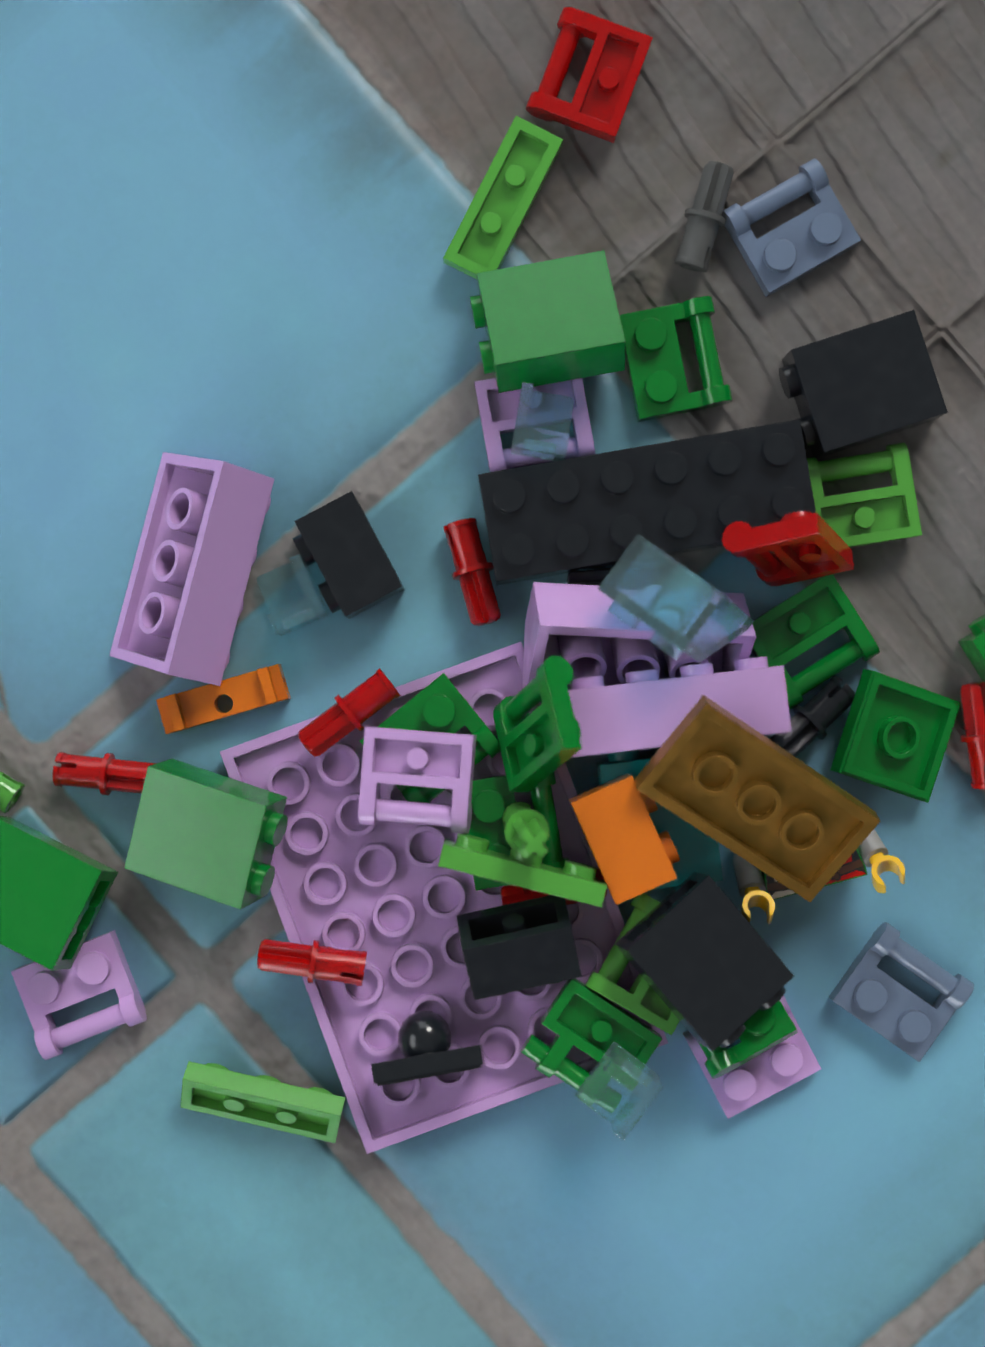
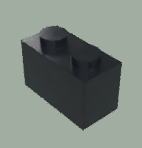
[293,491,405,619]
[457,895,582,1000]

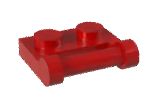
[525,7,653,143]
[722,511,854,587]

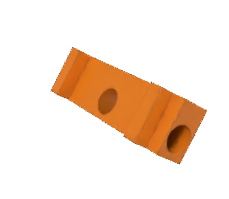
[156,664,291,734]

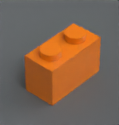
[569,773,680,905]

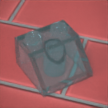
[598,534,754,663]

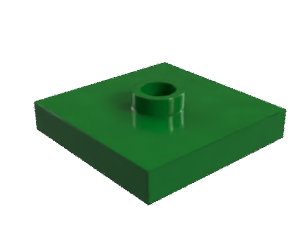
[830,669,961,803]

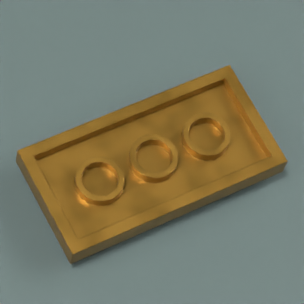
[634,695,881,902]

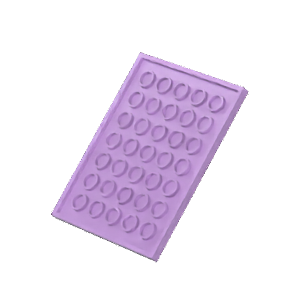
[220,642,668,1154]

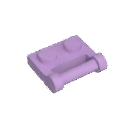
[474,378,595,472]
[358,726,477,834]
[11,930,147,1060]
[683,995,821,1119]

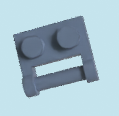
[721,158,861,297]
[829,922,974,1062]

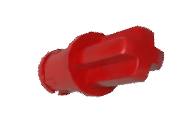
[443,518,501,626]
[298,668,401,757]
[960,681,985,789]
[52,752,156,796]
[257,939,367,986]

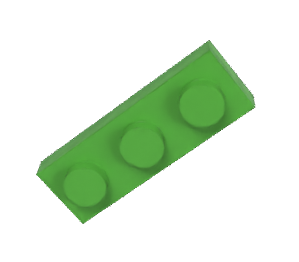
[443,116,563,280]
[438,833,607,907]
[180,1061,346,1143]

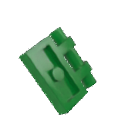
[520,978,662,1112]

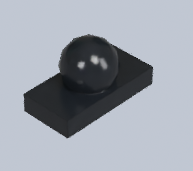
[371,1011,485,1086]

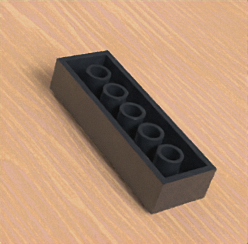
[478,419,816,585]

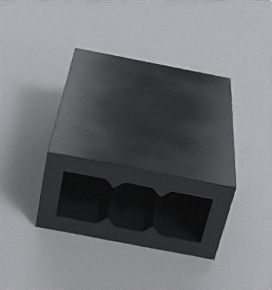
[779,310,948,458]
[615,872,794,1051]

